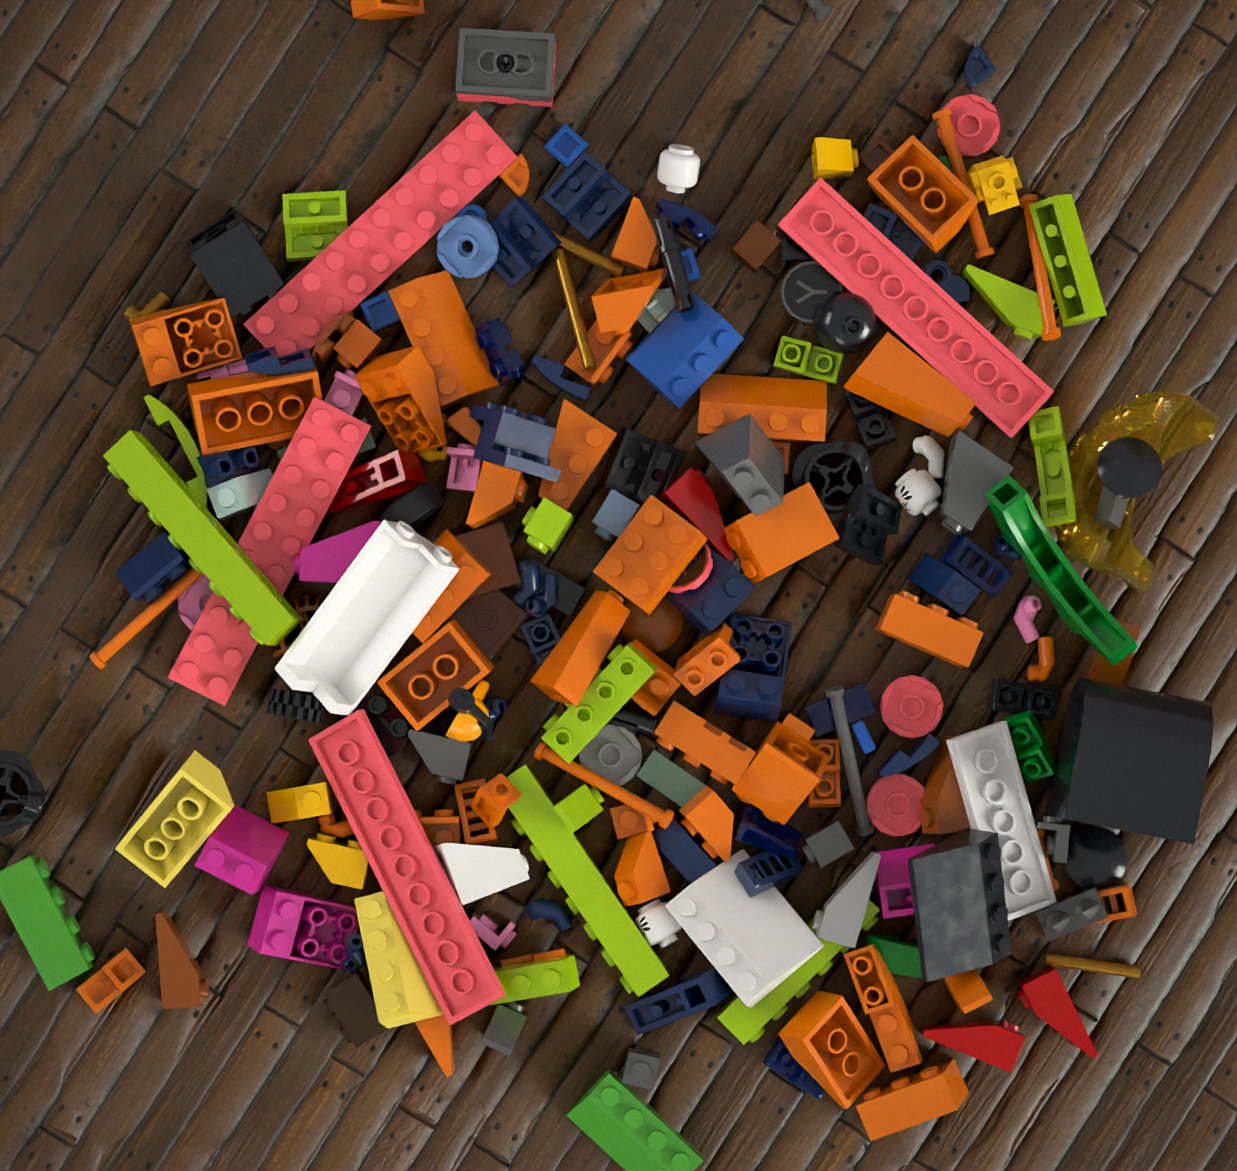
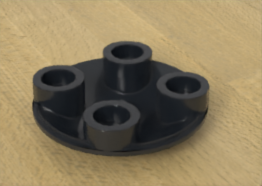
[1097,437,1162,499]
[351,695,410,757]
[1063,826,1127,890]

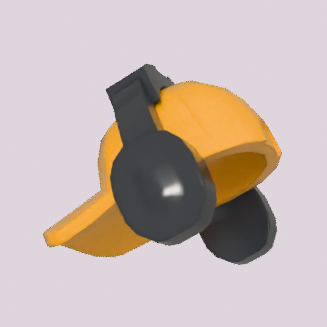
[436,680,494,742]

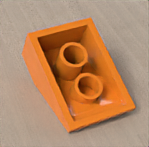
[778,990,886,1109]

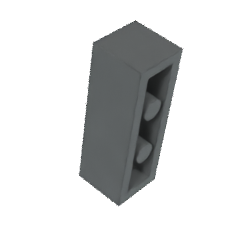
[1093,485,1129,529]

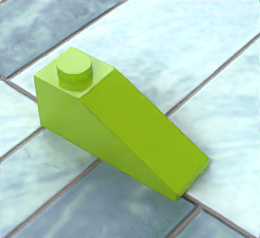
[962,264,1056,341]

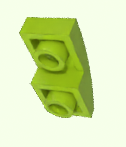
[773,336,846,385]

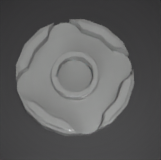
[579,724,642,786]

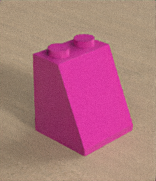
[294,521,382,584]
[194,804,290,895]

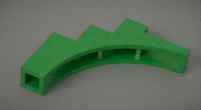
[984,475,1138,666]

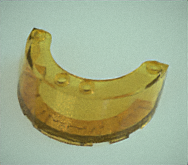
[1054,392,1222,593]

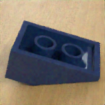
[665,545,755,636]

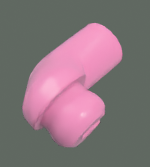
[1014,595,1042,644]

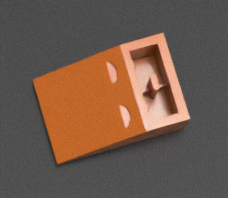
[129,298,243,386]
[354,345,447,452]

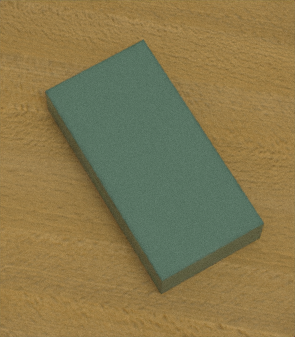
[636,749,706,807]

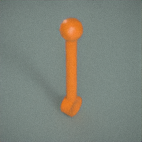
[1036,828,1059,891]

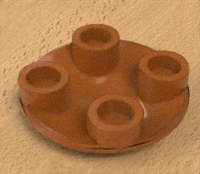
[312,310,355,363]
[621,596,683,653]

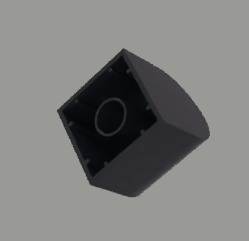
[1045,677,1213,844]

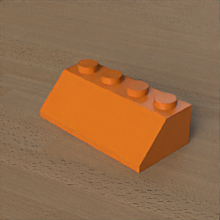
[388,270,499,410]
[187,366,322,455]
[697,374,827,444]

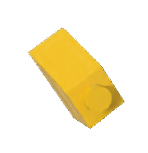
[811,137,859,180]
[266,781,334,823]

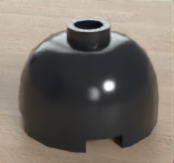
[812,290,877,354]

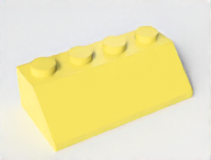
[115,750,235,888]
[354,891,444,1029]

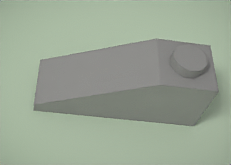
[812,851,881,948]

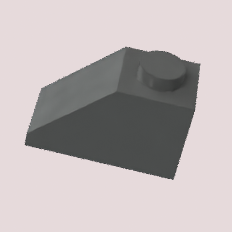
[408,728,473,785]
[481,1001,528,1056]

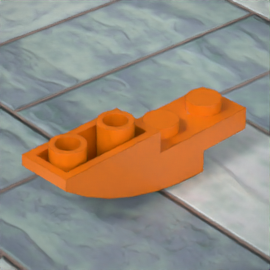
[843,944,923,1073]

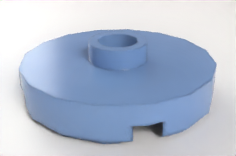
[437,215,499,278]

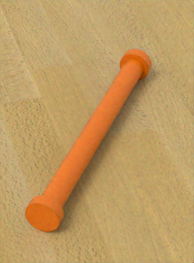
[932,108,995,259]
[1019,194,1061,341]
[89,567,204,669]
[534,741,674,829]

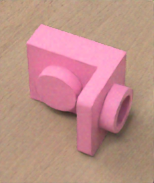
[324,369,364,416]
[470,914,516,950]

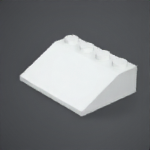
[665,849,824,1008]

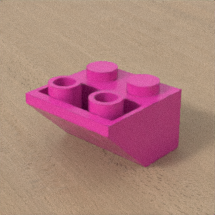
[875,844,934,919]

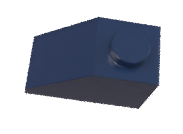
[907,553,981,616]

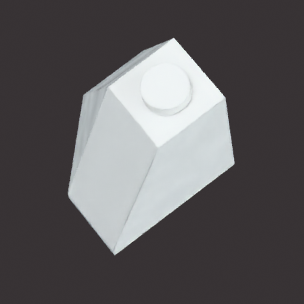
[432,843,530,905]

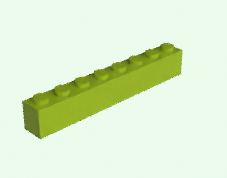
[103,430,303,646]
[506,764,670,997]

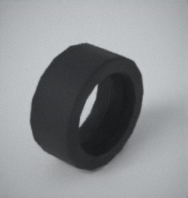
[383,481,445,527]

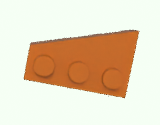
[538,399,617,512]
[654,700,756,785]
[856,1058,969,1141]

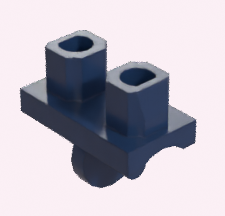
[197,446,260,488]

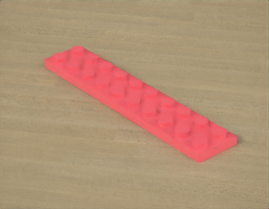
[243,111,518,357]
[777,177,1054,438]
[168,396,371,706]
[308,709,506,1025]

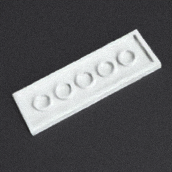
[946,721,1057,921]

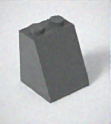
[696,414,784,516]
[937,432,1013,535]

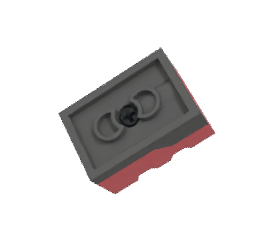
[455,28,556,107]

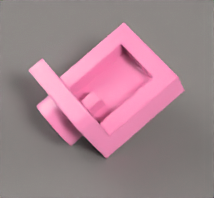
[446,443,483,493]

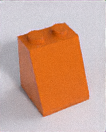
[723,482,839,584]
[731,721,830,825]

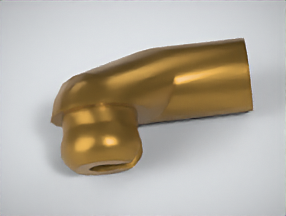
[124,292,171,324]

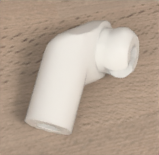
[912,435,945,479]

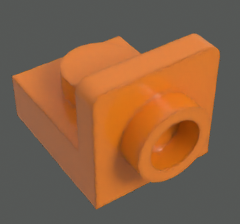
[470,774,521,829]
[609,798,658,839]

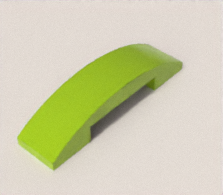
[143,395,212,510]
[1028,406,1076,527]

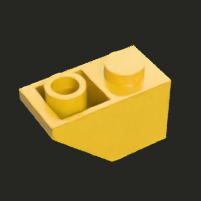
[307,833,370,889]

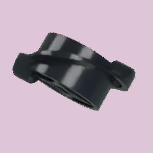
[792,440,875,522]
[0,751,45,837]

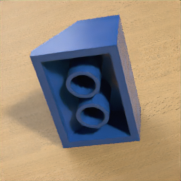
[625,291,744,409]

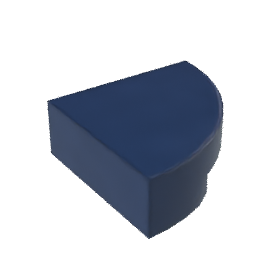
[964,45,996,90]

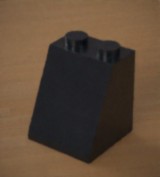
[185,208,285,318]

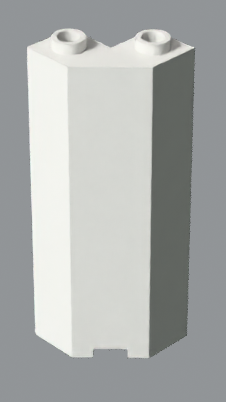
[274,520,459,715]

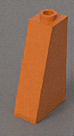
[843,332,976,437]
[530,590,631,706]

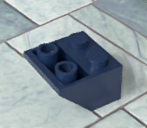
[116,531,190,602]

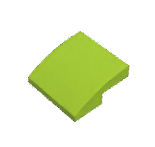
[282,190,349,262]

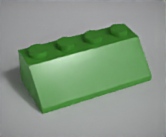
[0,855,95,991]
[566,1068,703,1171]

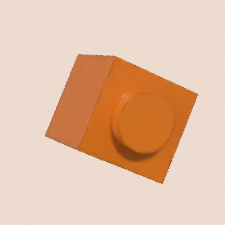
[333,319,384,371]

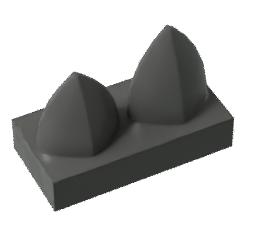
[1036,887,1108,942]

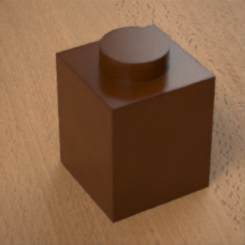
[731,220,781,273]

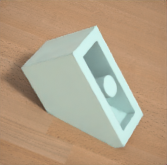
[206,468,273,521]

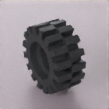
[266,688,325,723]

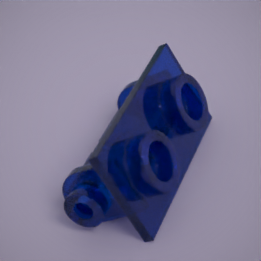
[475,317,525,386]
[805,683,876,737]

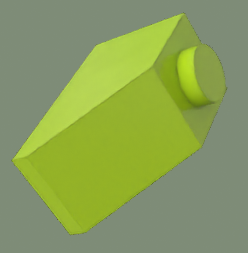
[553,783,605,834]

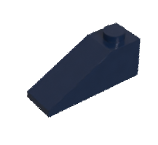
[624,966,730,1035]

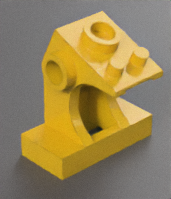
[966,155,1023,215]

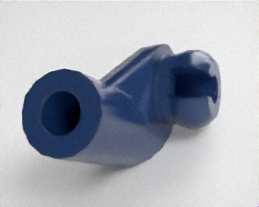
[343,934,365,974]

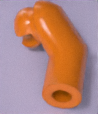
[1026,637,1055,683]
[318,813,354,838]

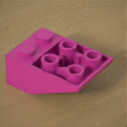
[247,884,359,971]

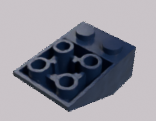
[714,613,792,723]

